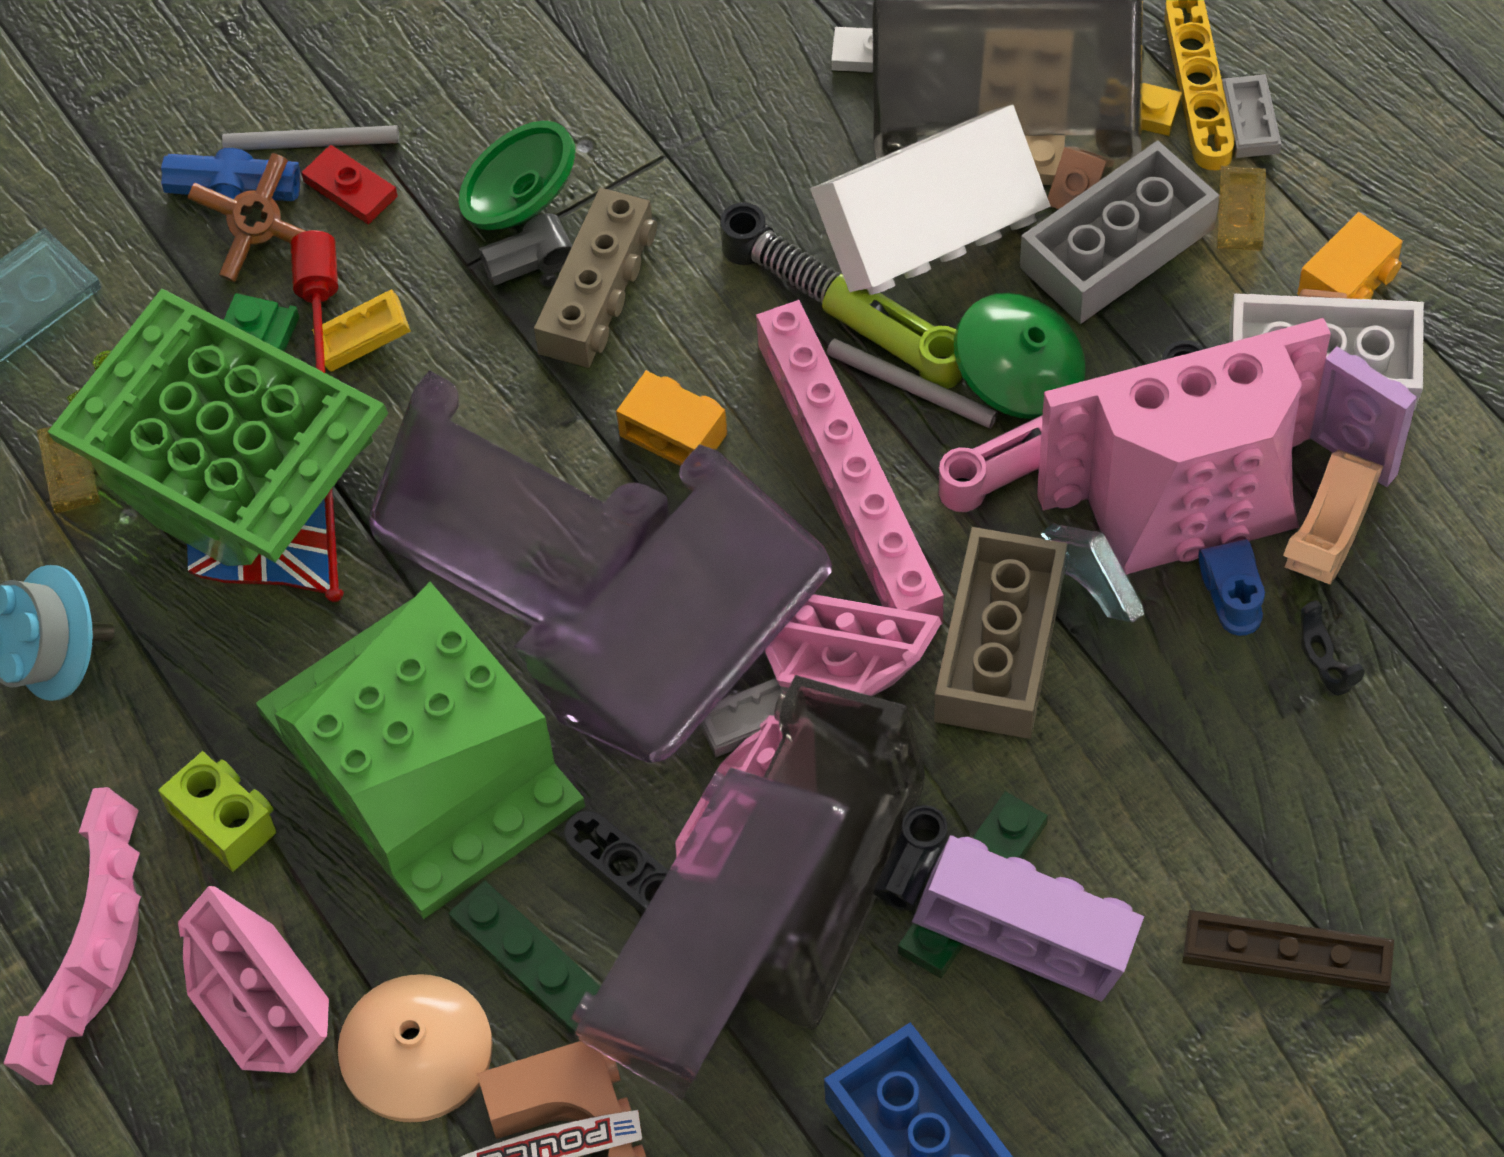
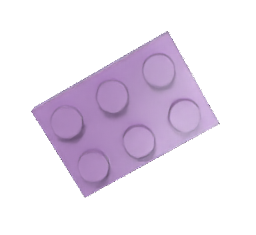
[1310,346,1417,487]

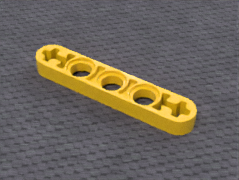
[1164,0,1234,170]

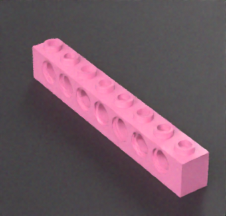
[756,300,944,625]

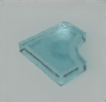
[1040,524,1145,623]

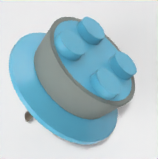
[0,565,114,701]

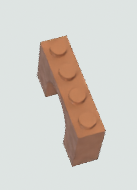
[477,1036,646,1157]

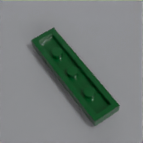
[898,791,1048,979]
[448,880,627,1042]

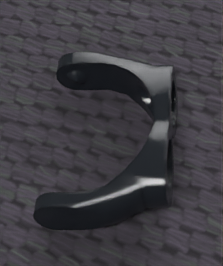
[1300,600,1365,696]

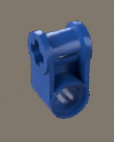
[1198,539,1265,636]

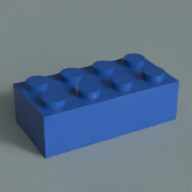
[824,1022,1013,1157]

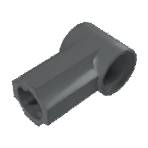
[479,213,572,286]

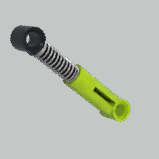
[720,202,963,389]

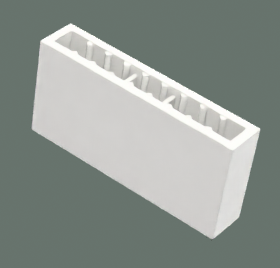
[810,104,1050,295]

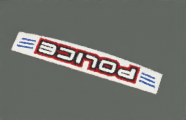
[461,1110,642,1157]

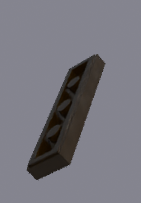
[1182,910,1394,993]

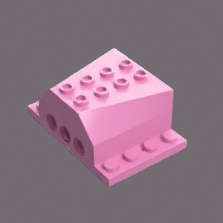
[1037,318,1331,576]

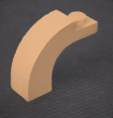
[1283,449,1383,584]

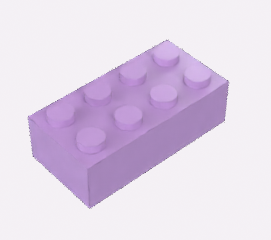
[912,835,1144,1002]

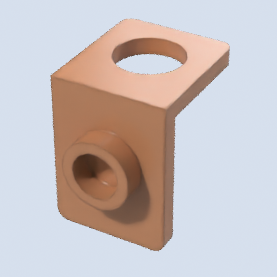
[1048,146,1115,209]

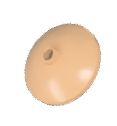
[338,974,493,1122]

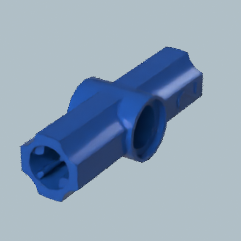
[161,148,301,201]

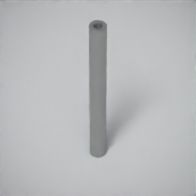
[222,125,399,150]
[827,338,998,429]

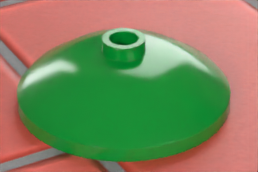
[459,121,575,230]
[954,293,1085,419]

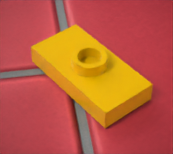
[312,289,411,372]

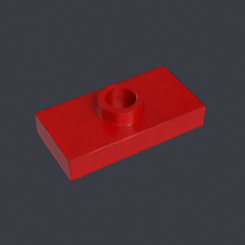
[301,145,398,225]

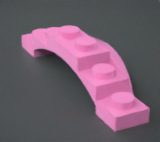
[4,787,141,1085]

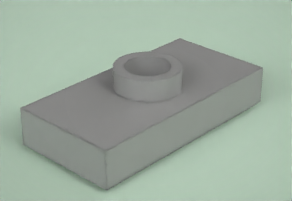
[1222,74,1281,158]
[696,678,805,758]

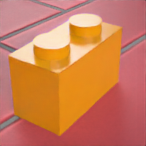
[1297,212,1403,300]
[616,371,727,475]

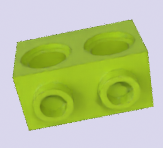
[158,751,277,872]

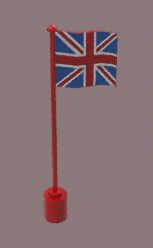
[187,230,344,602]

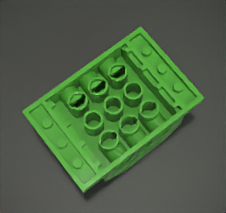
[48,289,388,566]
[256,581,585,919]

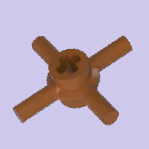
[187,153,305,282]

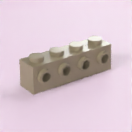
[534,187,657,368]

